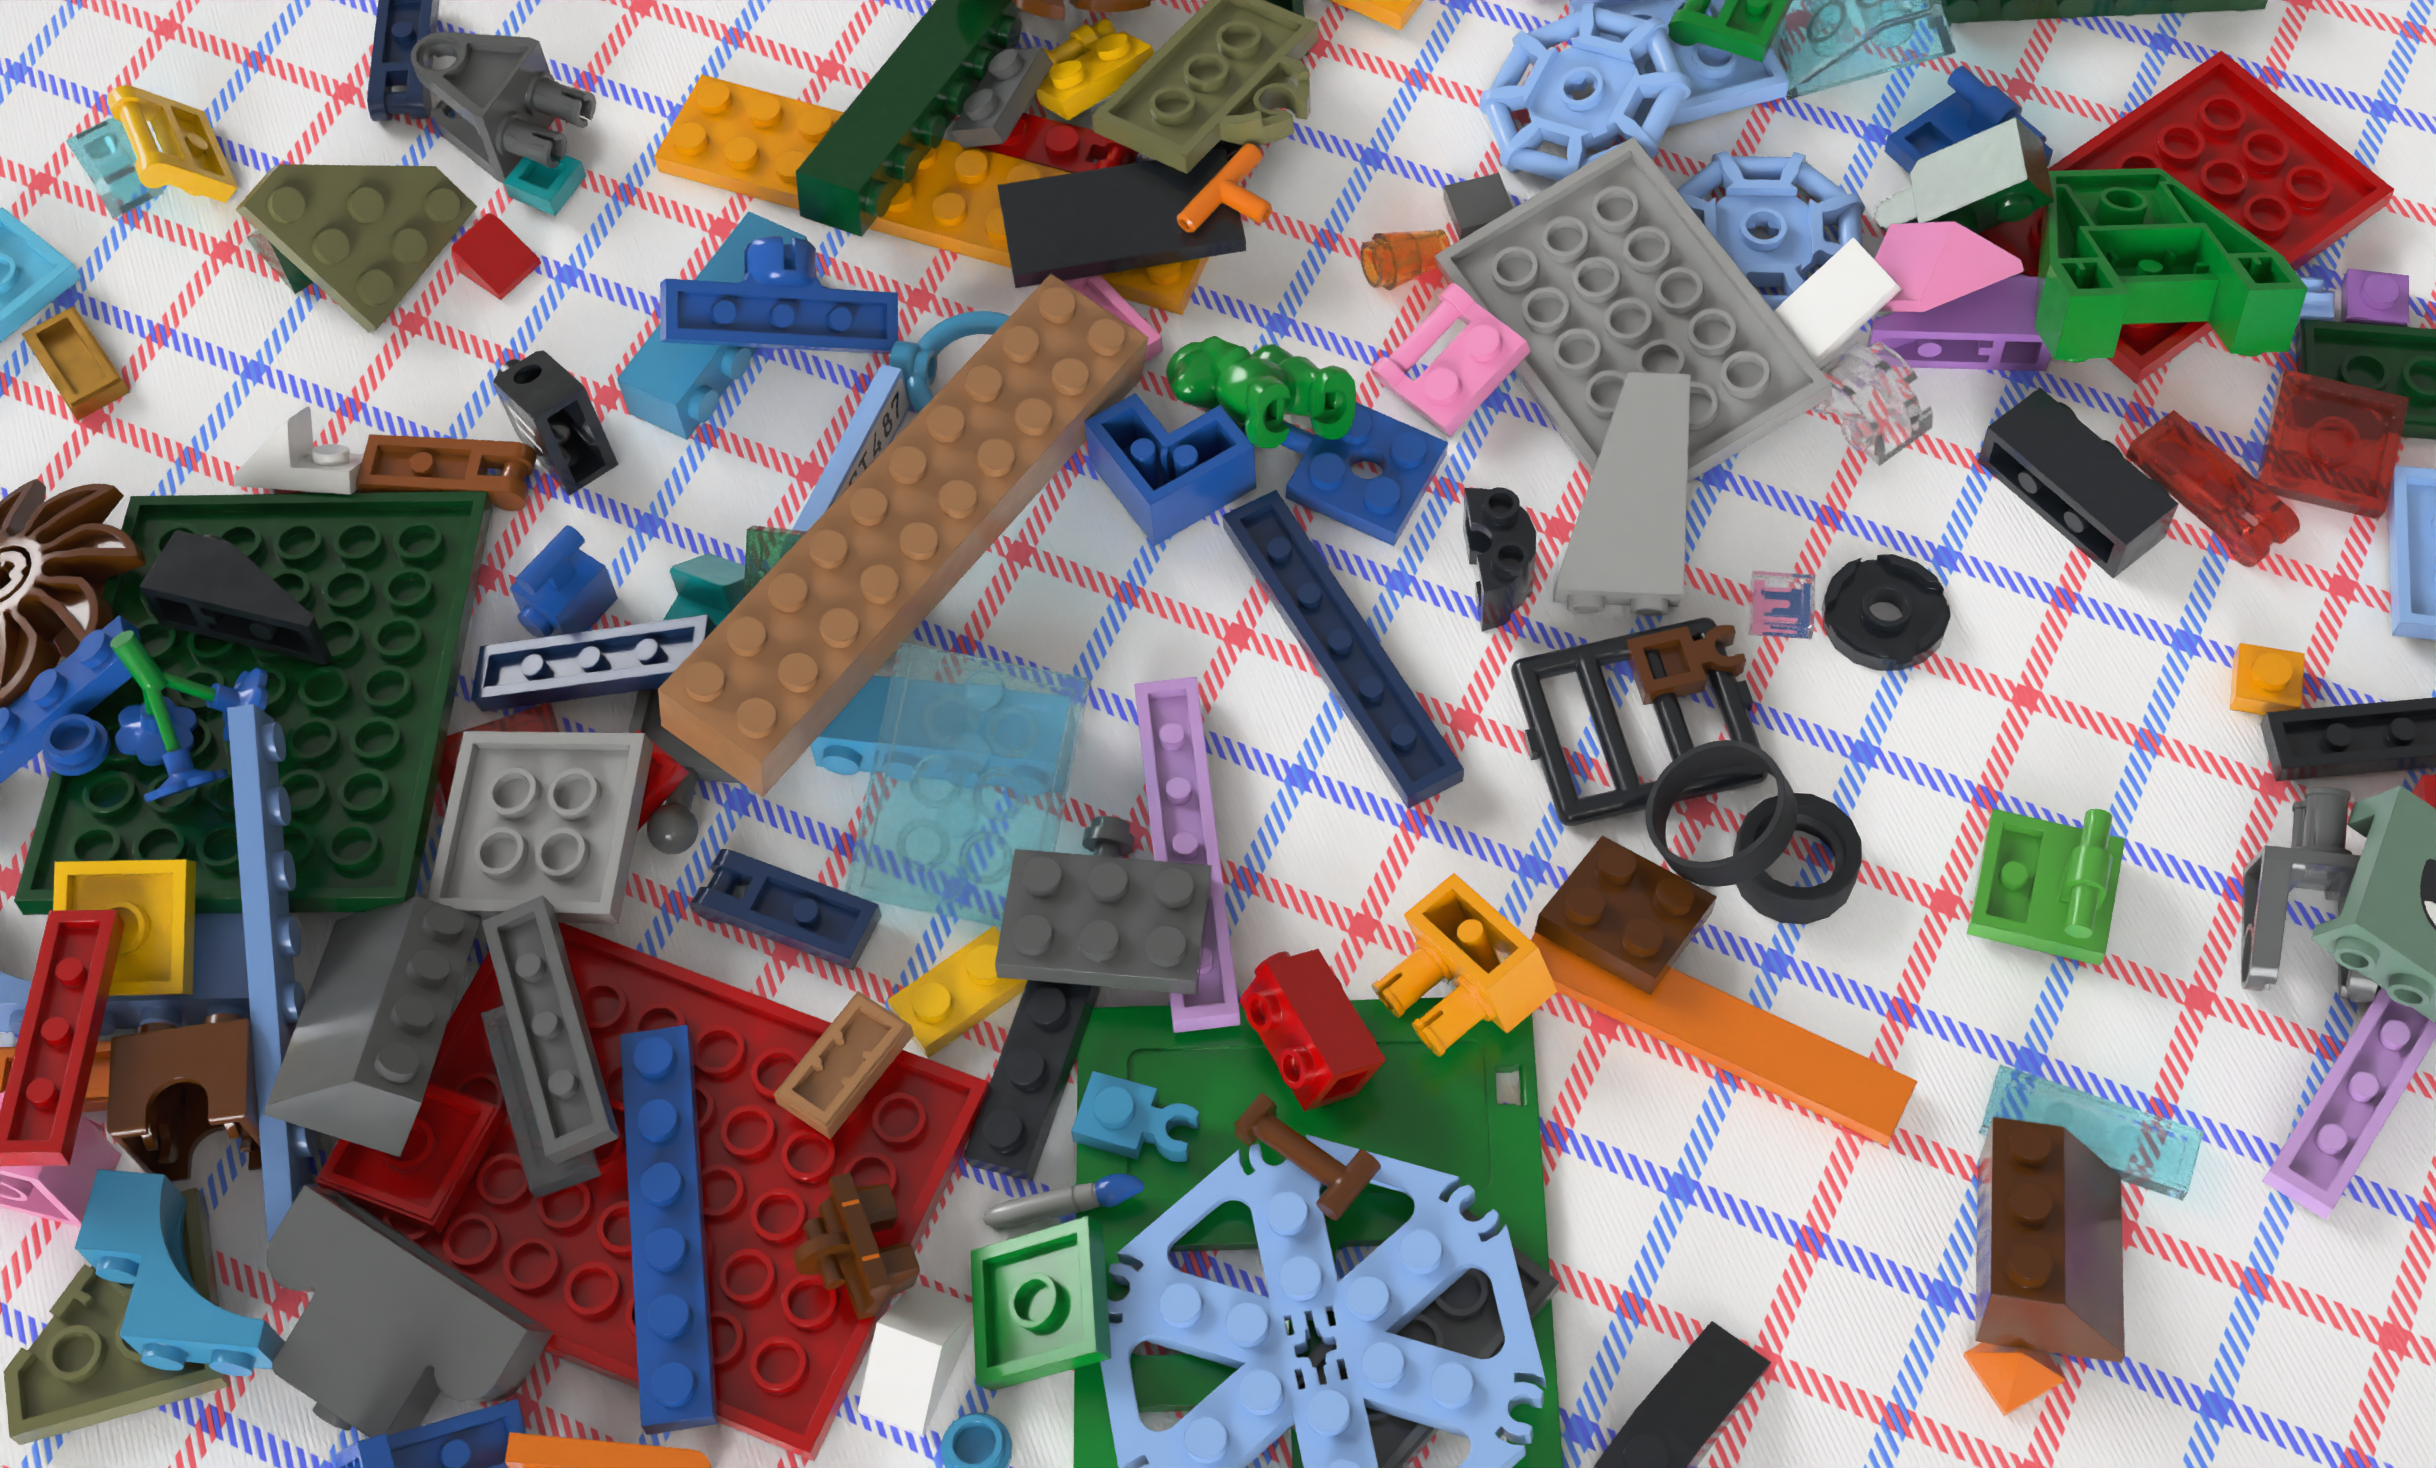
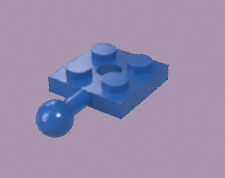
[1240,402,1448,546]

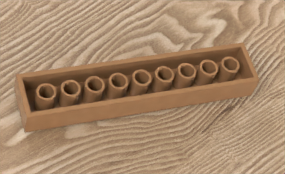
[658,274,1149,798]

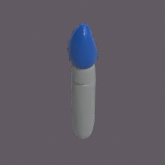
[983,1173,1144,1228]

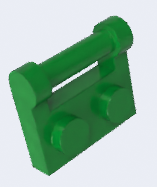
[1668,0,1793,63]

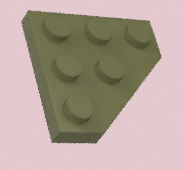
[235,164,478,332]
[3,1187,229,1445]

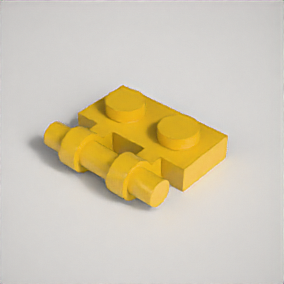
[1036,18,1154,121]

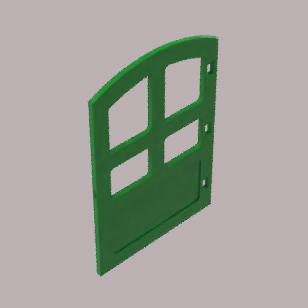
[1073,997,1563,1468]

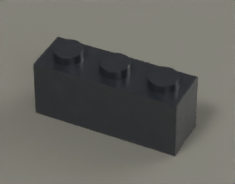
[1978,387,2179,579]

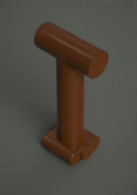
[1234,1093,1381,1221]

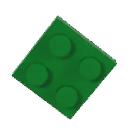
[970,1216,1111,1392]

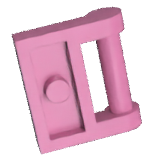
[1370,283,1531,438]

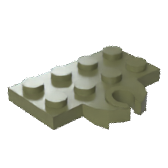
[1092,0,1319,174]

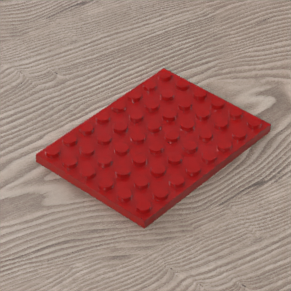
[357,923,990,1461]

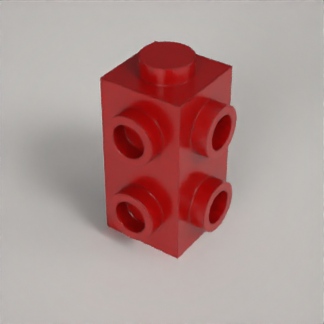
[1239,949,1386,1112]

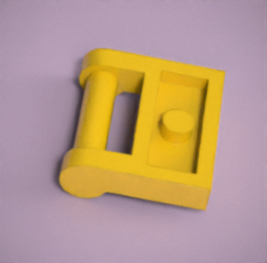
[107,85,238,203]

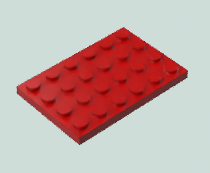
[1978,50,2395,384]

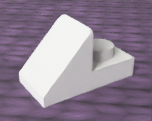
[233,406,364,495]

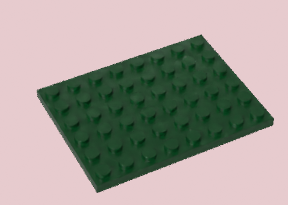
[14,491,493,915]

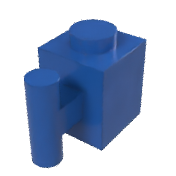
[510,525,618,638]

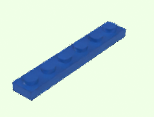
[620,1025,718,1435]

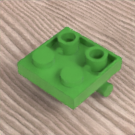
[1966,809,2125,966]

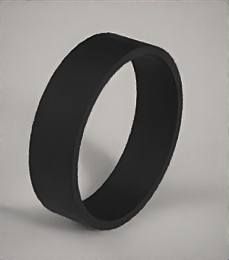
[1645,740,1797,887]

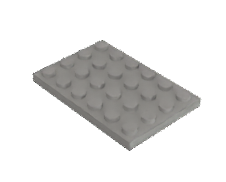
[1434,137,1832,483]

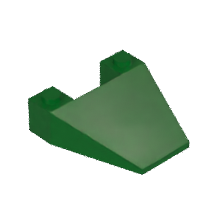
[2034,168,2308,363]

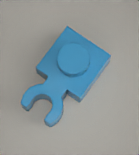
[1071,1071,1200,1162]

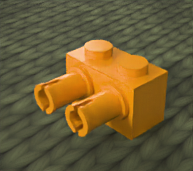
[1371,873,1557,1057]

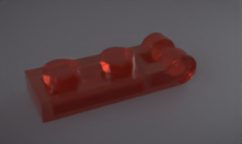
[2126,410,2300,567]

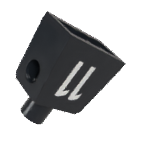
[493,350,619,496]

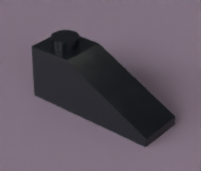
[140,530,332,665]
[1594,1321,1771,1468]

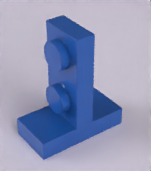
[334,1399,526,1468]

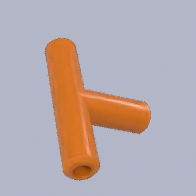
[1177,143,1272,233]

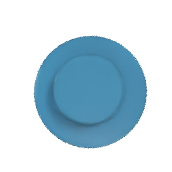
[941,1413,1013,1468]

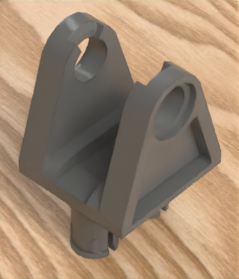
[411,32,596,183]
[2241,787,2378,1004]

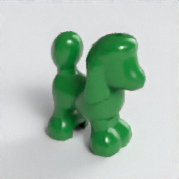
[1166,336,1356,449]

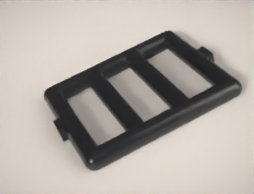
[1511,617,1768,826]

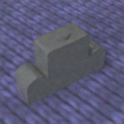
[267,1185,554,1438]

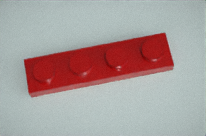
[0,910,125,1166]

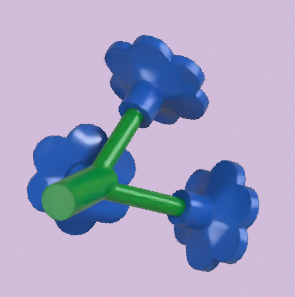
[110,630,268,803]

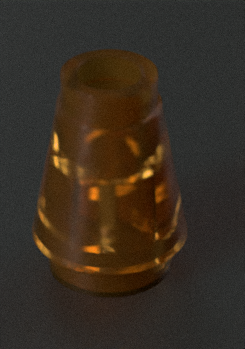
[1360,229,1451,290]

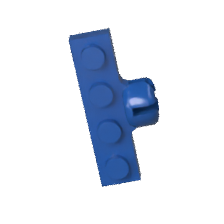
[660,236,898,355]

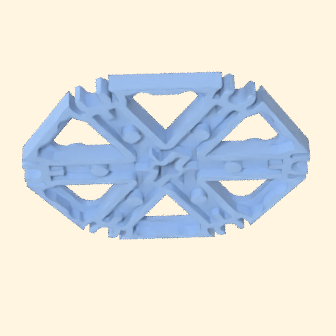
[1100,1134,1546,1468]

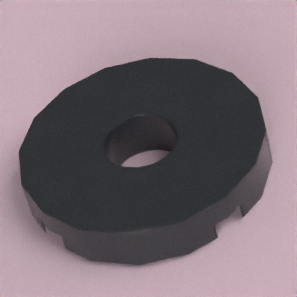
[1821,554,1951,671]

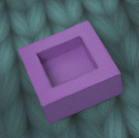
[2341,268,2409,327]

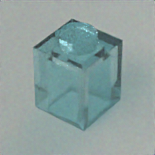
[66,117,164,219]

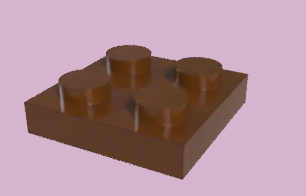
[1534,835,1717,995]

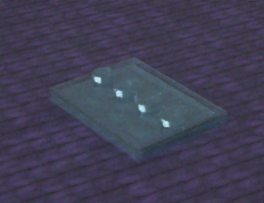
[845,642,1091,928]

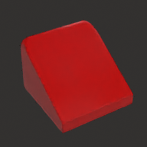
[451,213,541,300]

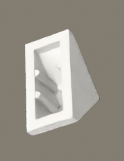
[858,1283,973,1438]

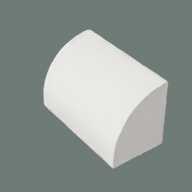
[1774,237,1902,366]

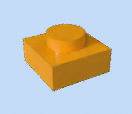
[2229,643,2305,715]

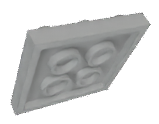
[427,731,654,924]

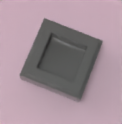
[1443,173,1513,240]

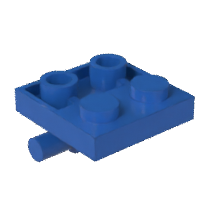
[1884,66,2053,174]

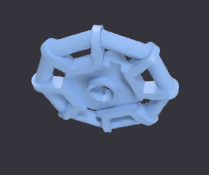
[1479,2,1692,181]
[1676,151,1865,311]

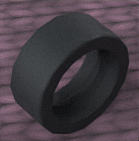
[1733,793,1862,924]

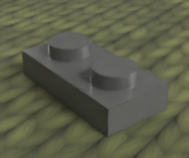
[950,47,1053,148]

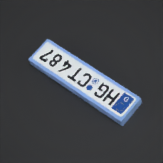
[780,364,911,557]

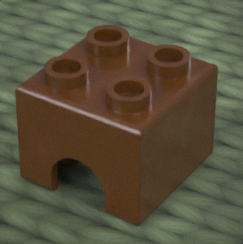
[107,1013,262,1182]

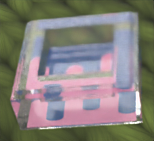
[1748,571,1815,639]

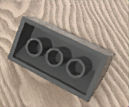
[263,896,481,1157]

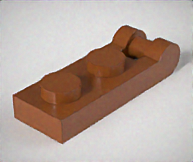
[356,434,537,511]

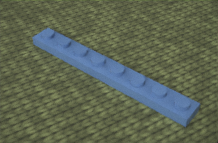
[227,704,318,1242]

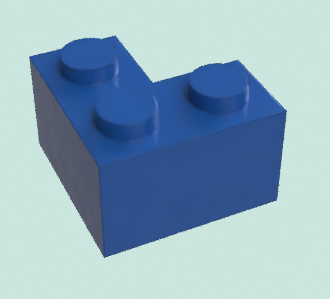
[1084,393,1256,546]

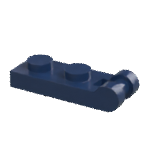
[367,0,439,122]
[690,849,882,971]

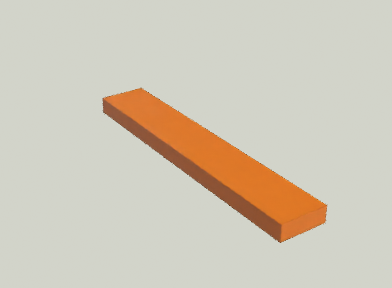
[1531,932,1918,1146]

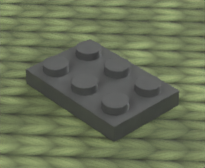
[995,849,1212,995]

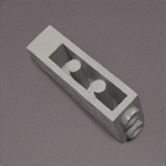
[1553,371,1691,616]

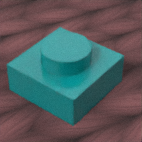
[503,155,586,216]

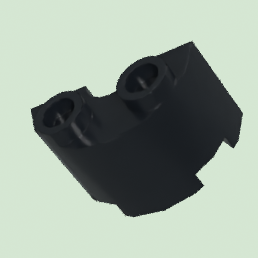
[1463,487,1536,632]

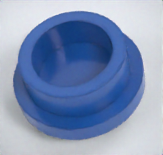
[43,714,111,776]

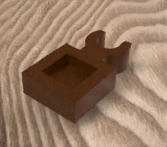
[1626,625,1746,705]

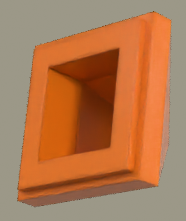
[1963,1342,2065,1416]

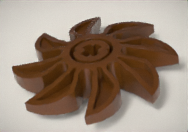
[0,478,146,708]

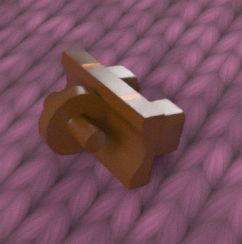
[793,1173,920,1320]

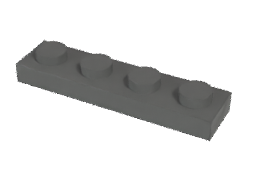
[481,895,620,1165]

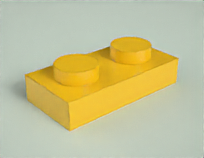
[887,926,1028,1058]

